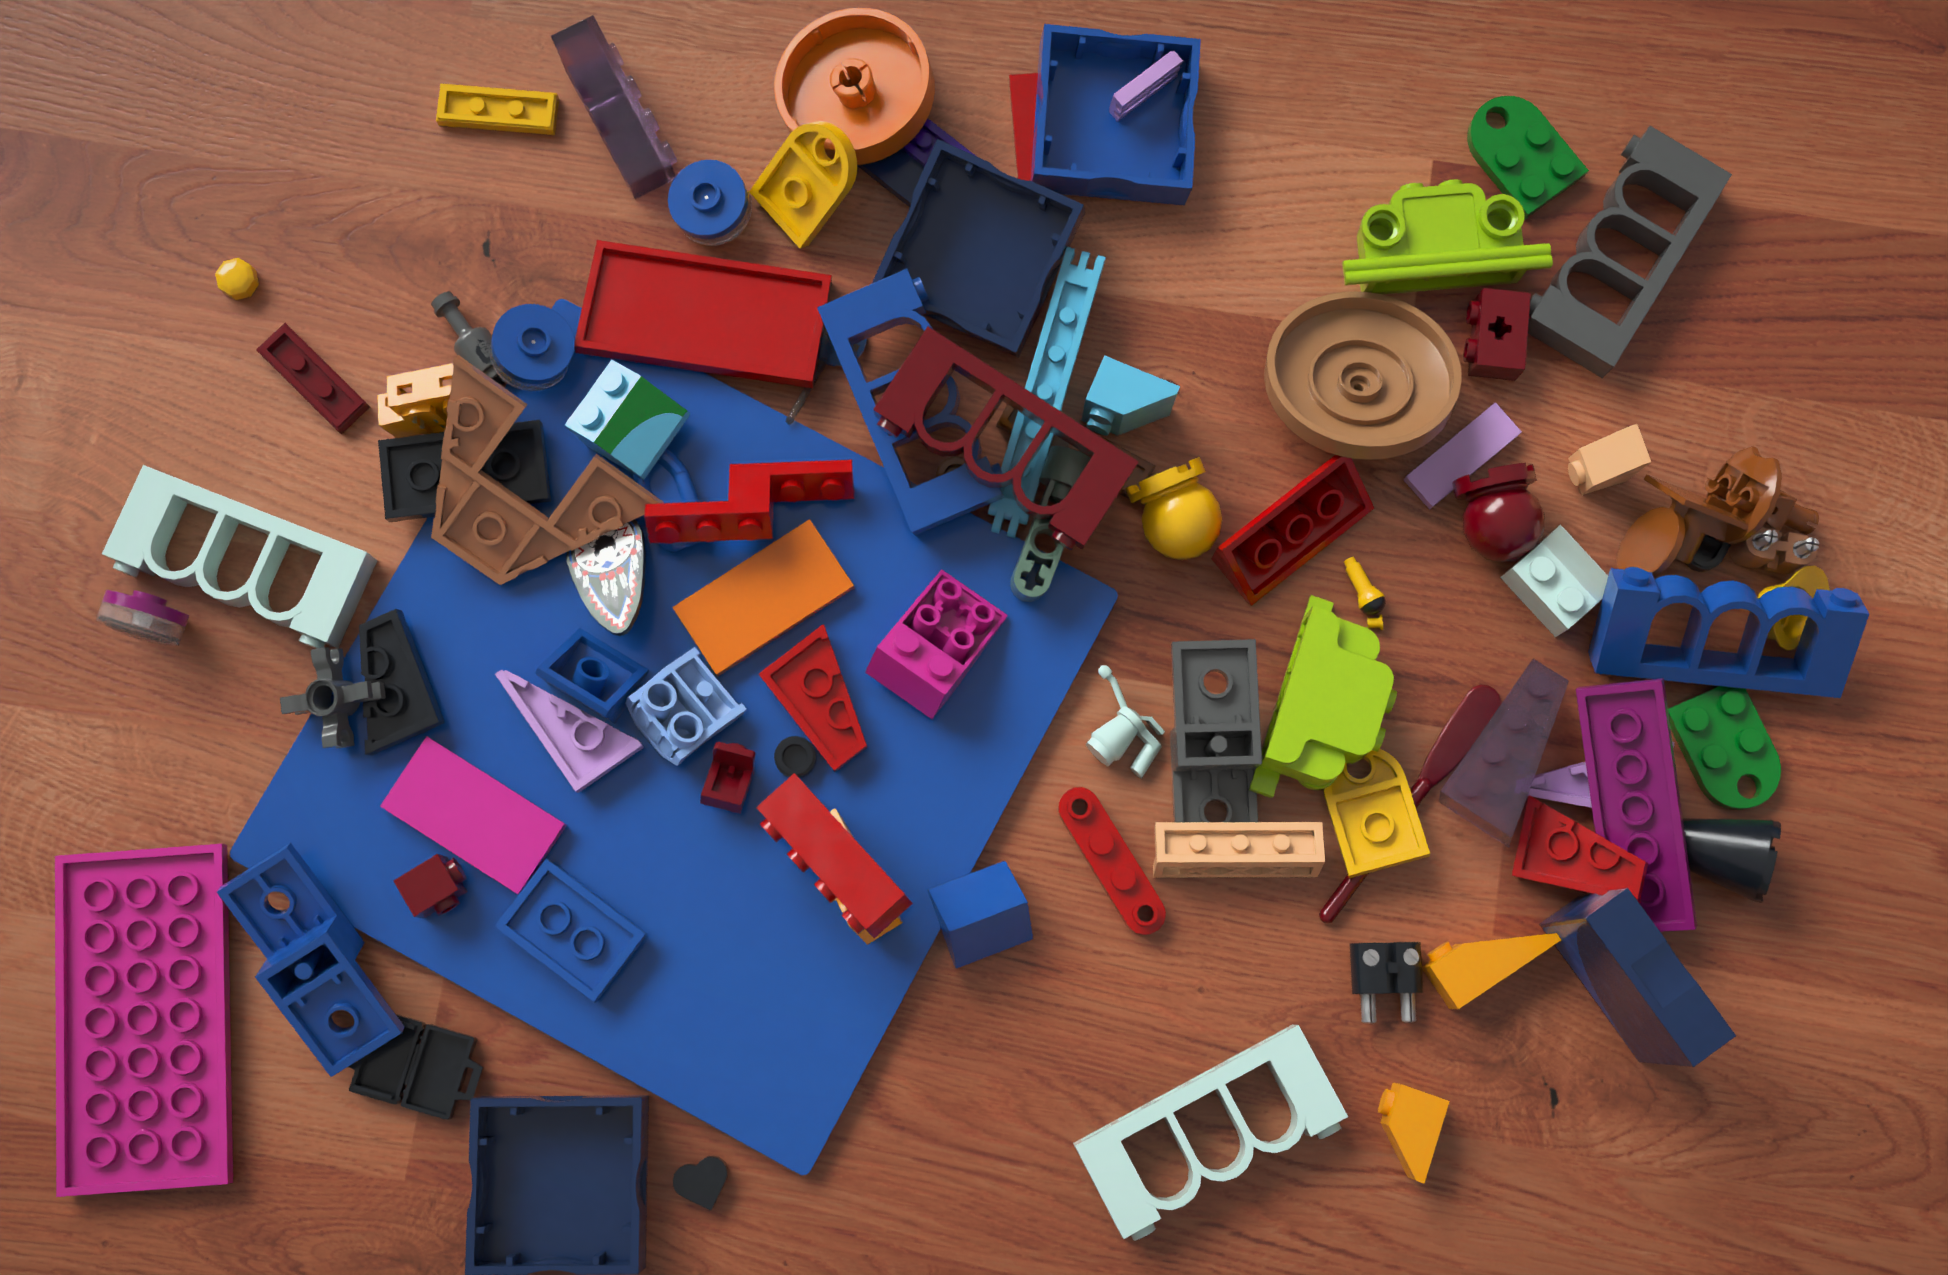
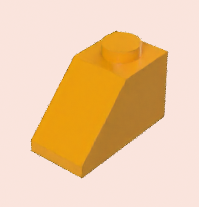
[1378,1083,1450,1183]

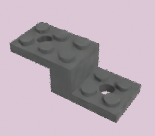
[1170,639,1262,822]

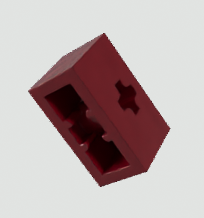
[1463,288,1531,381]

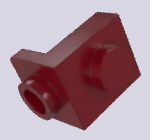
[700,742,756,814]

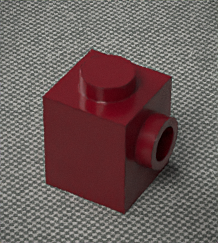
[393,854,467,918]

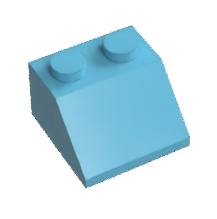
[1081,355,1180,436]

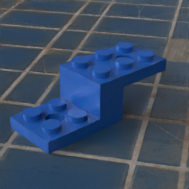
[217,842,405,1077]

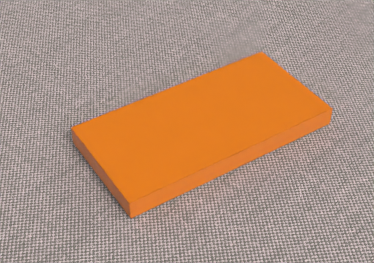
[672,519,855,677]

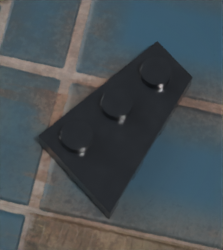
[359,609,445,756]

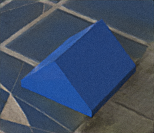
[535,628,648,724]
[927,861,1033,969]

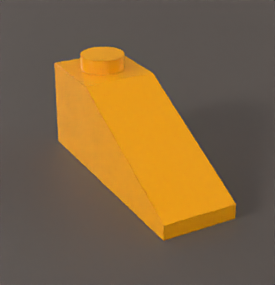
[1422,933,1561,1009]

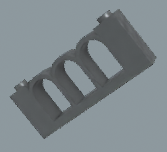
[1528,126,1732,378]

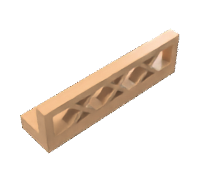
[1153,822,1325,878]

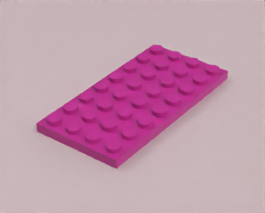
[55,844,233,1197]

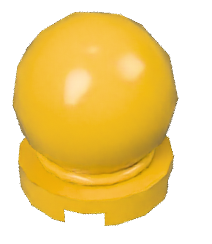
[1125,457,1222,560]

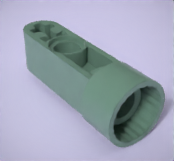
[1010,446,1091,602]

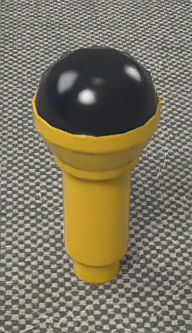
[1343,556,1386,615]

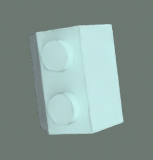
[1500,524,1608,637]

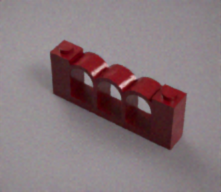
[873,326,1139,550]

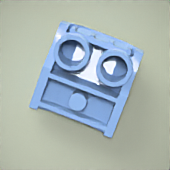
[625,647,747,766]

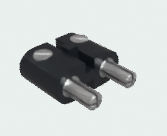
[1349,942,1423,1024]

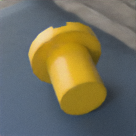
[1367,614,1384,630]

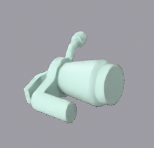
[1086,665,1165,779]

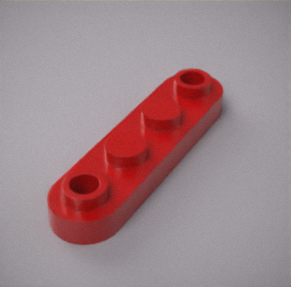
[1058,787,1166,935]

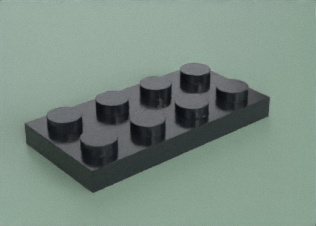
[378,419,551,523]

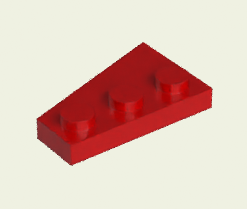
[759,624,867,772]
[1512,795,1648,904]

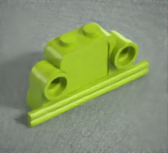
[1342,179,1553,294]
[1249,595,1397,798]

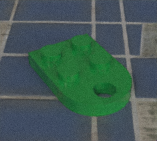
[1467,96,1589,220]
[1668,686,1781,810]

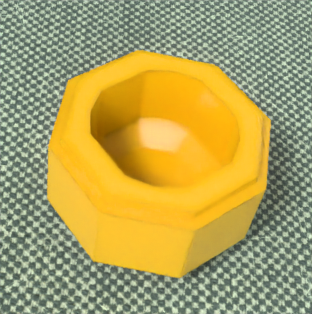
[215,258,259,300]

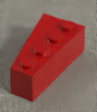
[756,773,913,939]

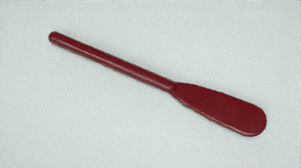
[1319,685,1502,924]

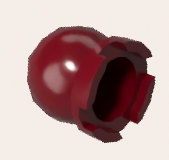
[1452,463,1545,562]

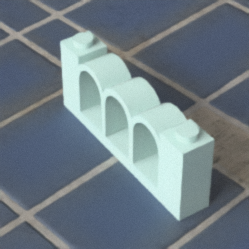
[102,465,378,649]
[1073,1024,1348,1241]

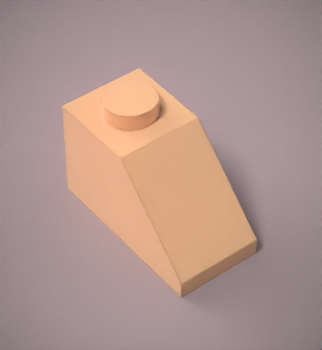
[1568,424,1651,495]

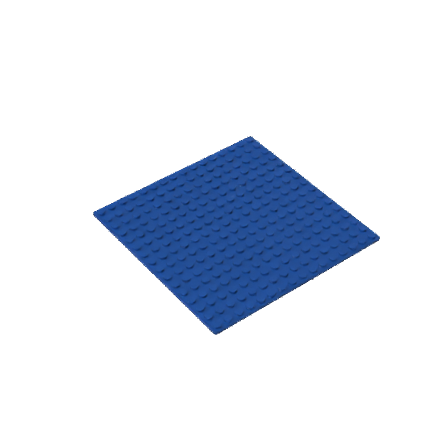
[230,299,1118,1175]

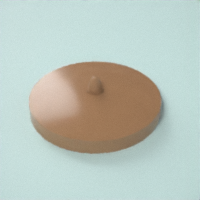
[1264,291,1462,460]

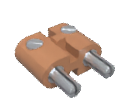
[1729,527,1819,574]

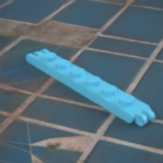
[988,246,1106,538]

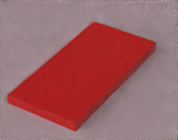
[574,240,832,388]

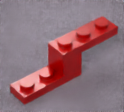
[644,460,854,544]

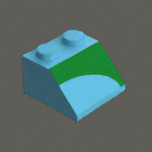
[565,360,690,480]

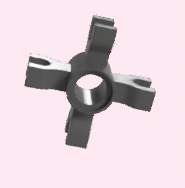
[280,647,386,749]

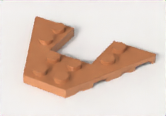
[431,355,663,585]

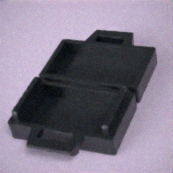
[348,1014,483,1120]

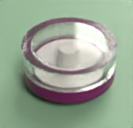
[95,590,189,646]

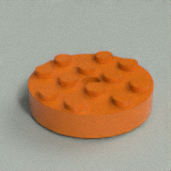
[774,8,935,165]

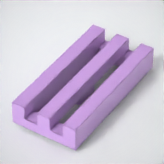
[1109,51,1183,122]

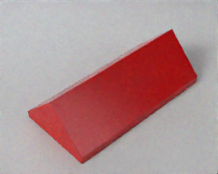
[1211,455,1375,606]

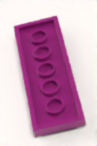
[1576,678,1697,932]

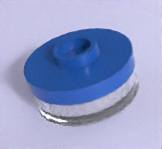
[668,160,752,246]
[490,304,574,391]

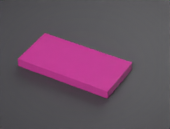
[380,736,567,895]

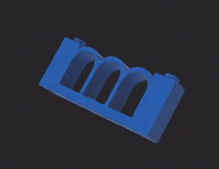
[817,269,1005,536]
[1588,567,1869,698]

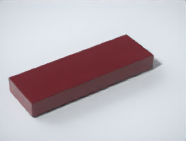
[256,323,370,434]

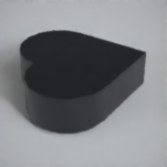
[673,1155,729,1211]

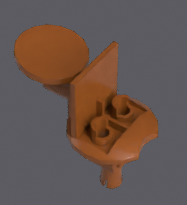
[1617,446,1819,578]

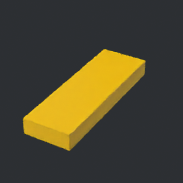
[436,84,559,135]

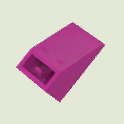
[865,569,1008,719]

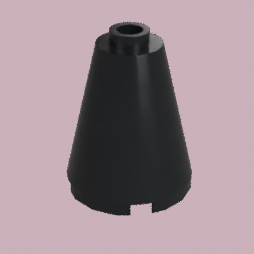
[1683,818,1781,903]

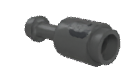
[431,291,510,385]

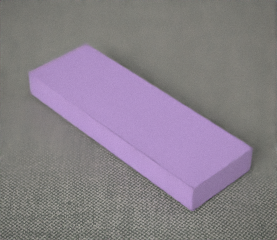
[1403,402,1522,510]

